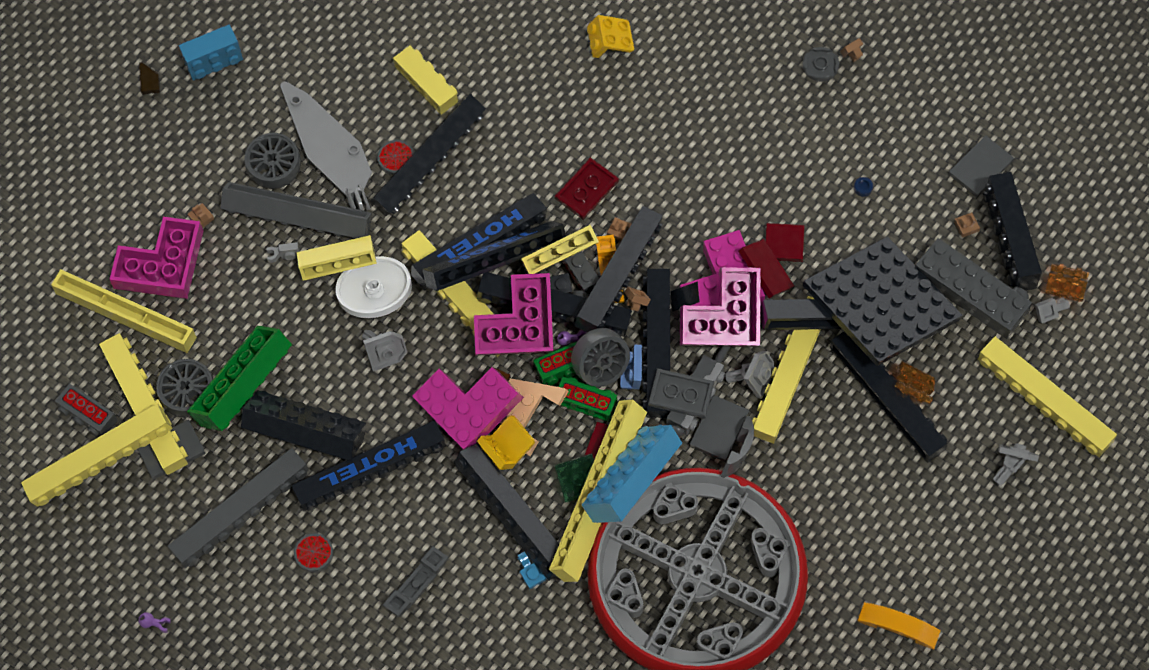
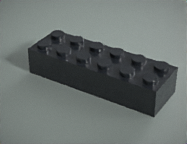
[983,172,1042,291]
[241,390,366,461]

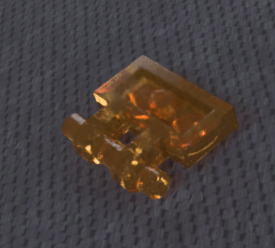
[1045,263,1089,302]
[895,361,935,404]

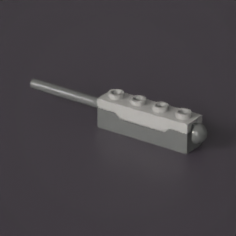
[667,346,731,437]

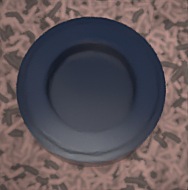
[854,177,873,197]

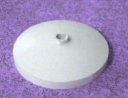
[336,256,412,318]

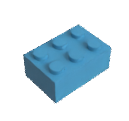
[179,24,243,80]

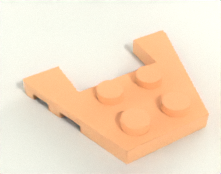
[500,378,569,456]

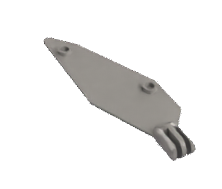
[280,82,372,211]

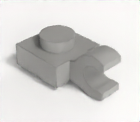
[266,242,300,263]
[1035,297,1070,323]

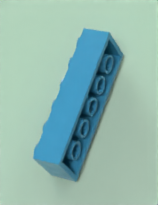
[582,425,682,523]

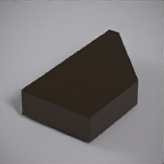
[139,62,160,95]

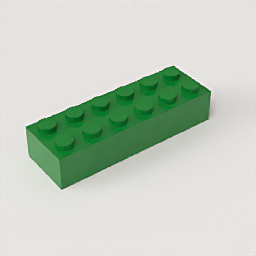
[187,325,292,431]

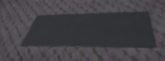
[670,281,700,312]

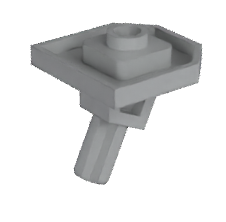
[362,330,407,372]
[725,351,774,399]
[993,443,1039,486]

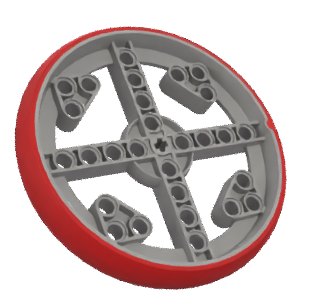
[587,468,808,670]

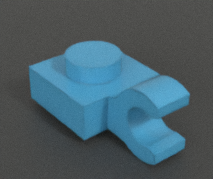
[517,552,547,590]

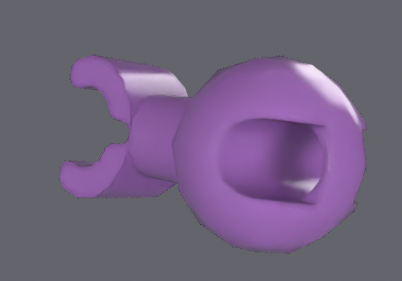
[557,330,587,346]
[138,613,171,633]

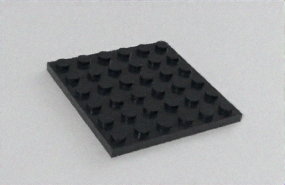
[802,237,963,366]

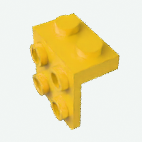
[587,15,634,58]
[477,415,535,470]

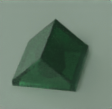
[554,453,594,503]

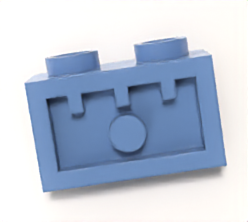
[620,345,642,389]

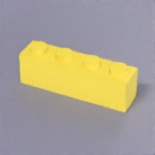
[393,46,458,115]
[521,225,599,274]
[297,235,377,281]

